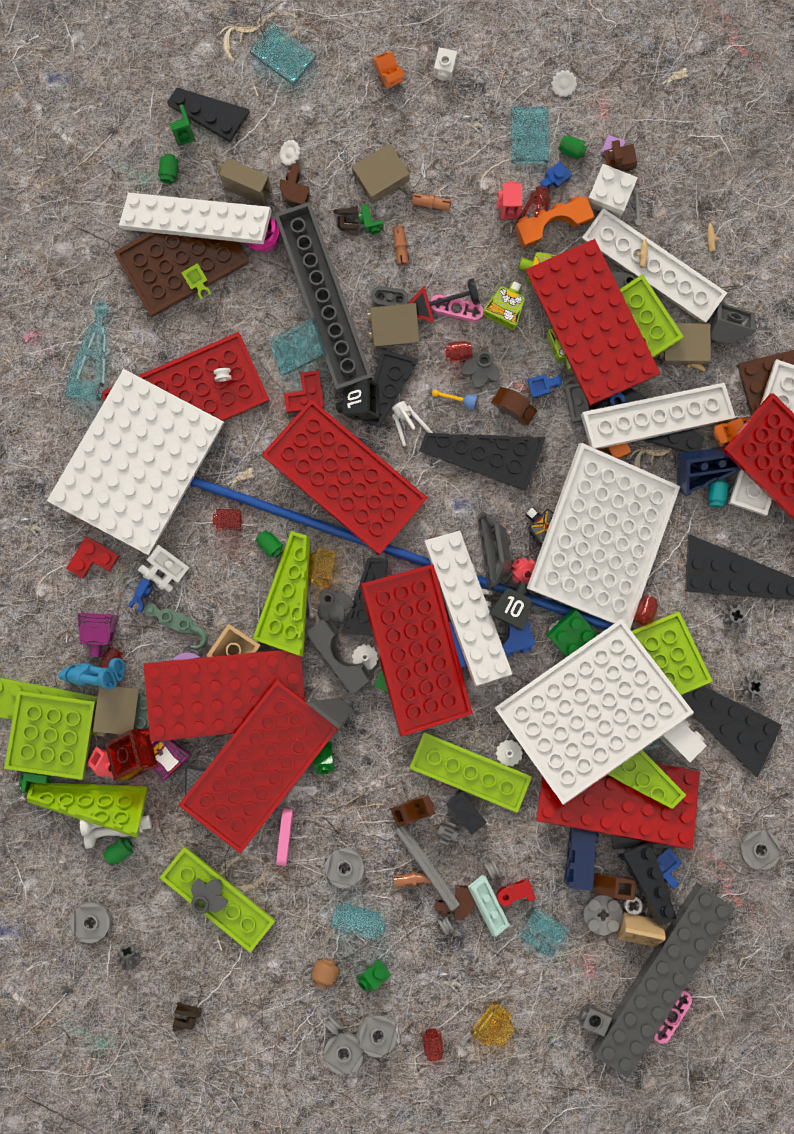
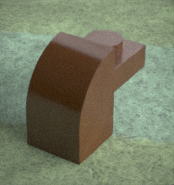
[604,140,637,171]
[280,164,310,208]
[491,387,537,426]
[390,795,436,827]
[434,885,475,920]

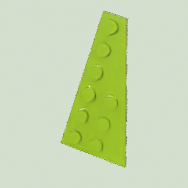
[26,782,148,838]

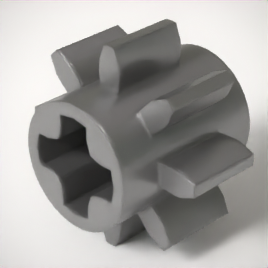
[722,604,747,627]
[740,675,766,699]
[436,820,459,846]
[116,945,141,970]

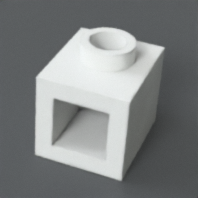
[433,47,457,81]

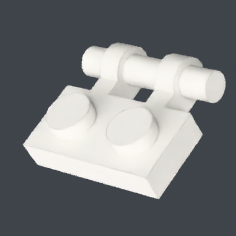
[138,545,189,592]

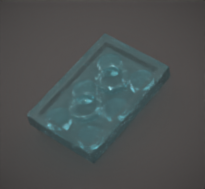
[249,23,316,86]
[511,107,549,163]
[270,318,327,375]

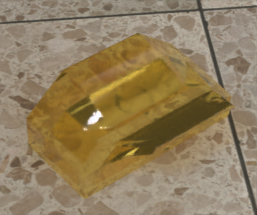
[308,547,337,588]
[470,1001,515,1047]

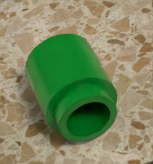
[558,135,587,160]
[158,154,179,184]
[255,530,283,558]
[103,837,134,866]

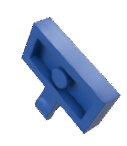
[657,848,682,889]

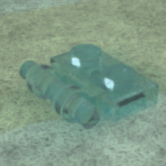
[518,907,569,957]

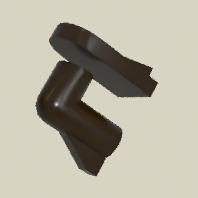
[334,206,358,235]
[172,1002,202,1032]

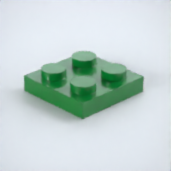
[546,608,598,657]

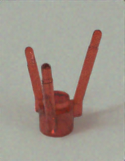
[515,186,551,227]

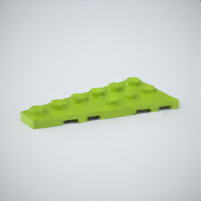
[253,531,310,657]
[607,750,686,809]

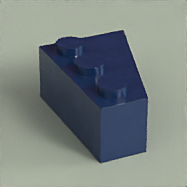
[677,447,741,497]
[564,828,599,891]

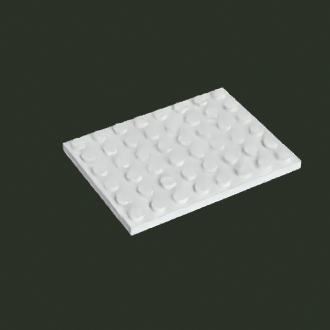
[47,369,224,556]
[527,443,680,629]
[495,619,694,805]

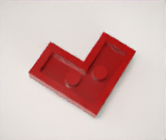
[284,370,324,414]
[66,536,120,579]

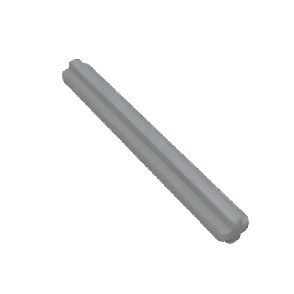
[396,825,459,911]

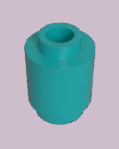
[708,479,729,508]

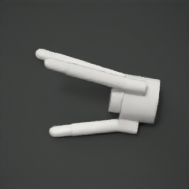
[392,401,433,447]

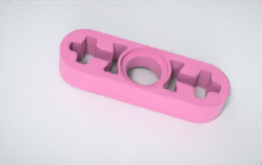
[430,295,483,323]
[276,808,293,866]
[654,990,692,1044]

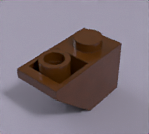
[591,872,636,900]

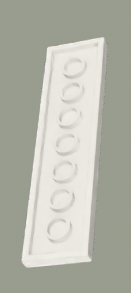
[119,192,272,244]
[581,208,727,324]
[728,359,794,516]
[581,383,736,449]
[423,531,512,687]

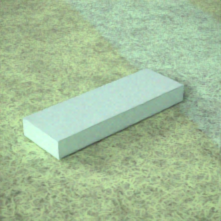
[468,875,510,937]

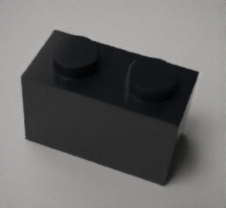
[446,790,487,835]

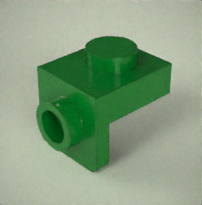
[358,204,384,234]
[313,742,335,775]
[19,772,52,793]
[356,959,391,993]

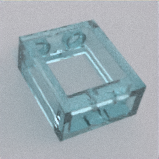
[331,901,385,941]

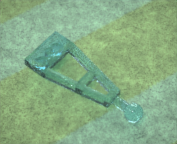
[64,301,109,401]

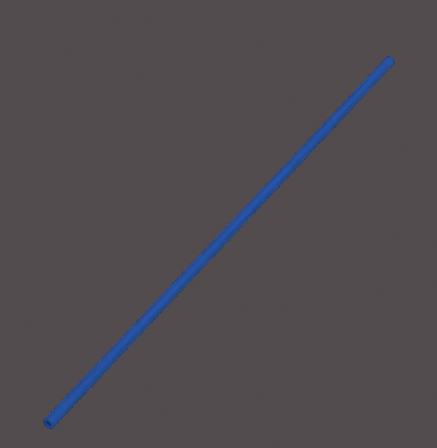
[190,477,613,630]

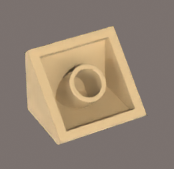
[206,623,260,657]
[617,912,666,947]

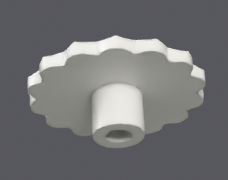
[551,70,577,97]
[279,140,300,166]
[352,644,379,670]
[496,740,523,766]

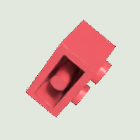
[497,181,522,219]

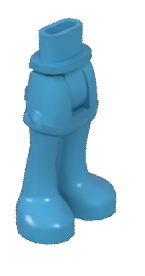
[58,658,125,689]

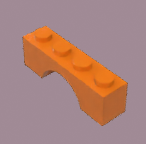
[514,196,594,249]

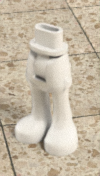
[80,815,152,849]

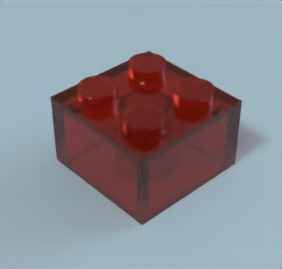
[105,729,158,781]

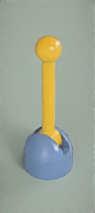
[432,389,478,410]

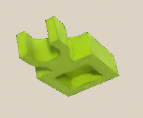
[181,263,212,299]

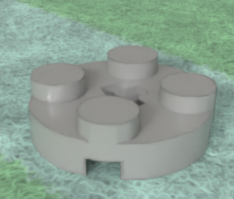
[739,830,781,870]
[325,847,364,888]
[583,894,623,935]
[70,902,111,943]
[357,1015,397,1058]
[324,1031,363,1074]

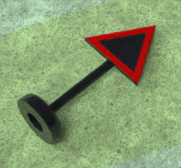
[408,278,480,323]

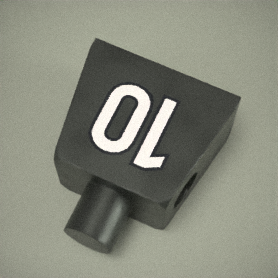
[336,378,379,420]
[489,581,532,631]

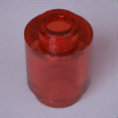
[445,341,473,362]
[634,596,658,626]
[98,647,123,668]
[422,1028,444,1061]

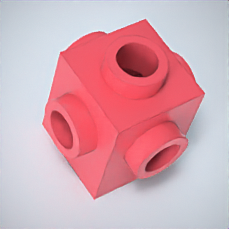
[510,557,536,585]
[87,746,123,778]

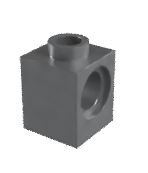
[579,1004,612,1037]

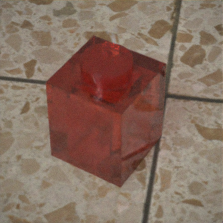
[213,509,242,531]

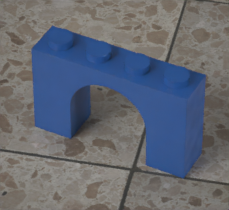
[449,618,535,670]

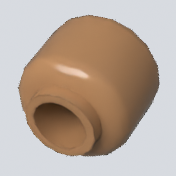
[311,958,339,990]

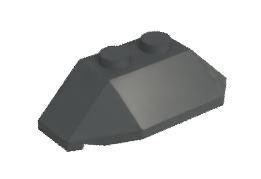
[477,512,514,591]

